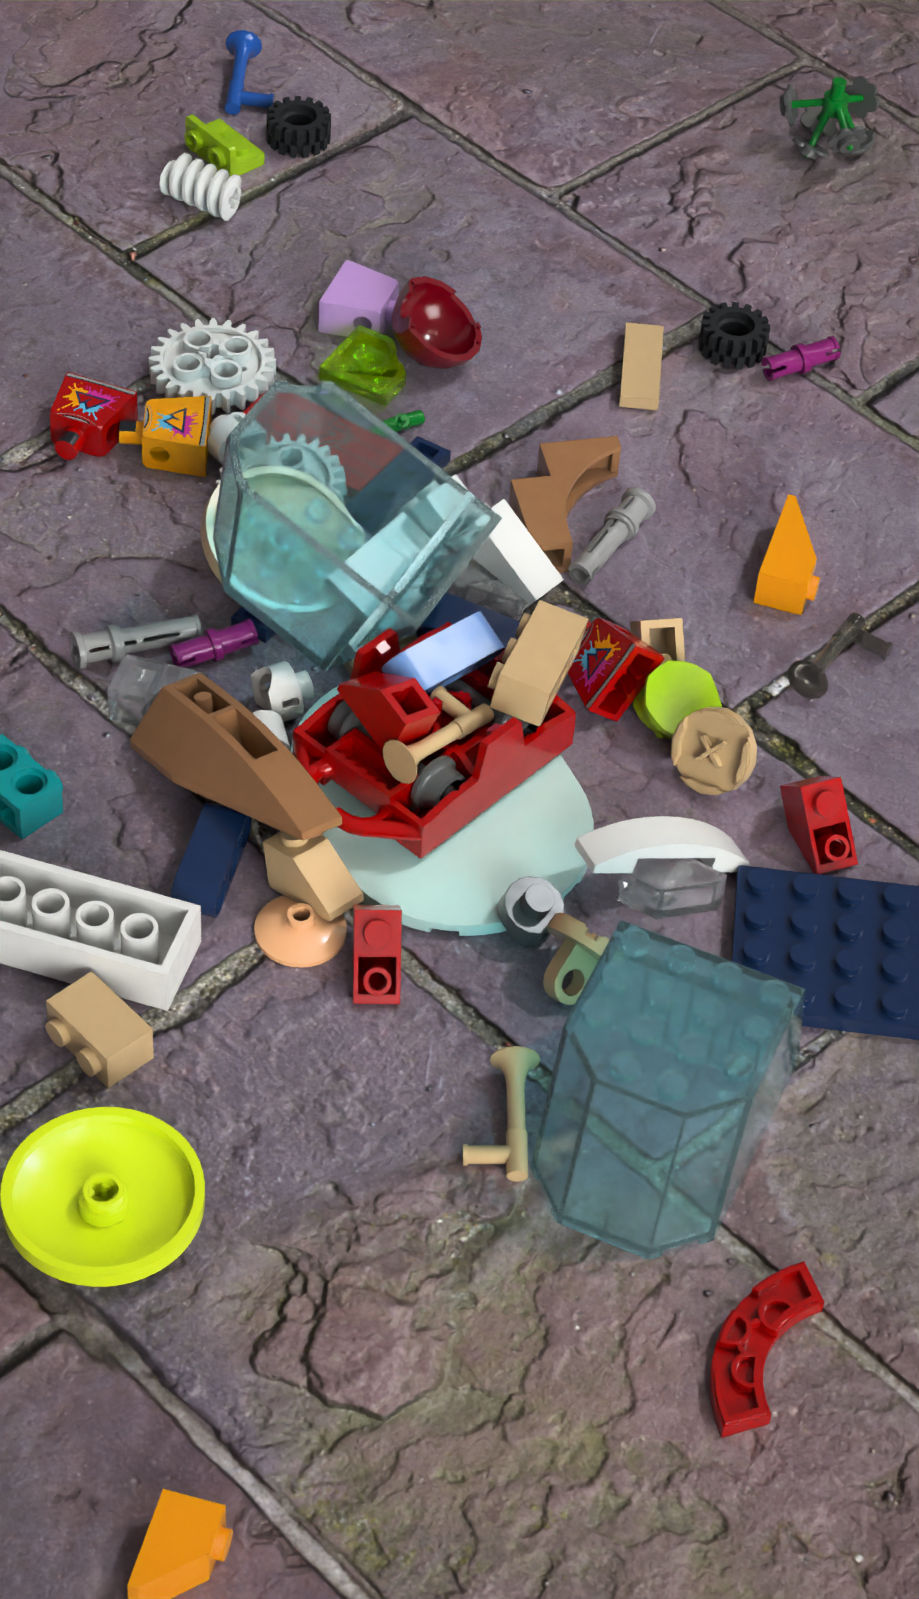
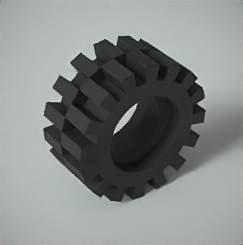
[266,96,331,158]
[698,302,770,370]

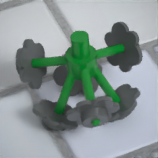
[779,76,879,159]

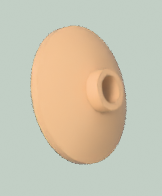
[254,895,347,968]

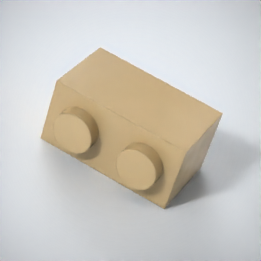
[45,971,154,1088]

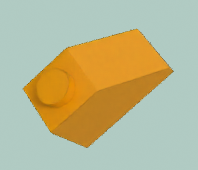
[127,1489,233,1599]

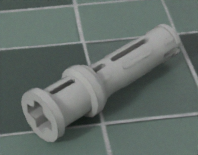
[568,487,656,585]
[69,614,202,669]

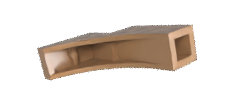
[509,436,621,573]

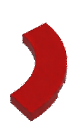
[709,1261,824,1438]

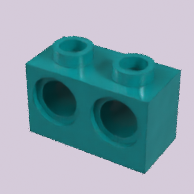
[0,734,63,840]

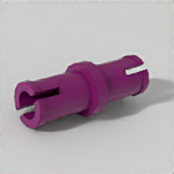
[761,336,841,381]
[169,619,259,671]

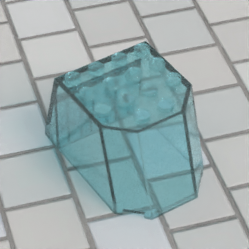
[213,380,502,671]
[531,920,805,1260]

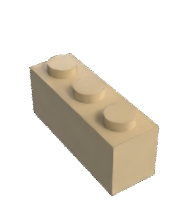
[488,600,589,727]

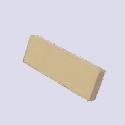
[619,322,664,410]

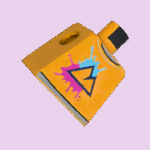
[119,396,212,477]

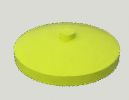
[0,1107,205,1287]

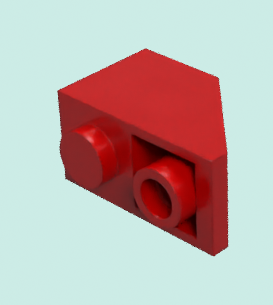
[337,672,440,752]
[780,776,858,874]
[352,905,402,1004]

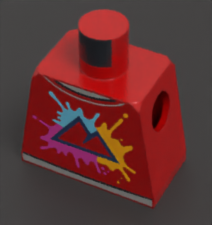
[50,372,138,460]
[568,617,665,722]

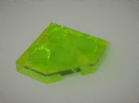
[319,325,406,407]

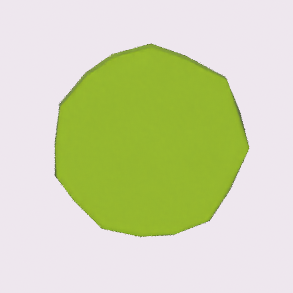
[633,660,722,740]

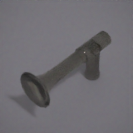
[787,613,893,699]

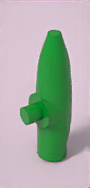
[372,410,425,435]

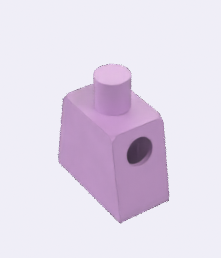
[318,260,399,341]

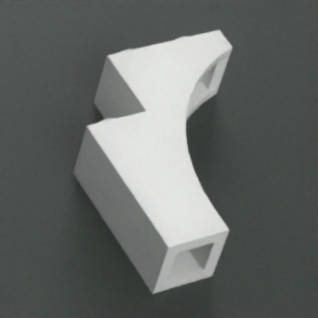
[401,474,564,614]

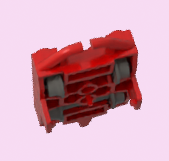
[292,622,576,859]

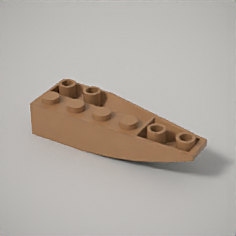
[130,672,342,840]

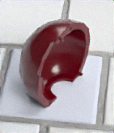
[392,276,482,369]

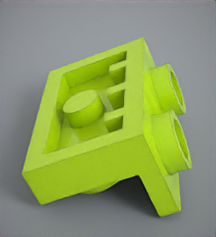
[184,114,264,177]

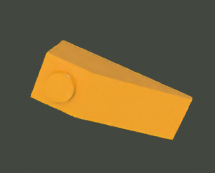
[753,494,821,615]

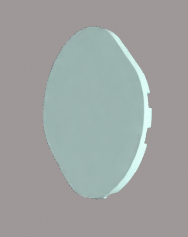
[291,686,594,936]

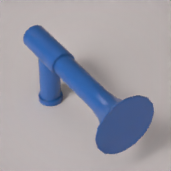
[224,30,274,115]

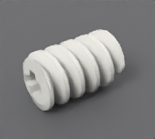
[159,153,241,221]

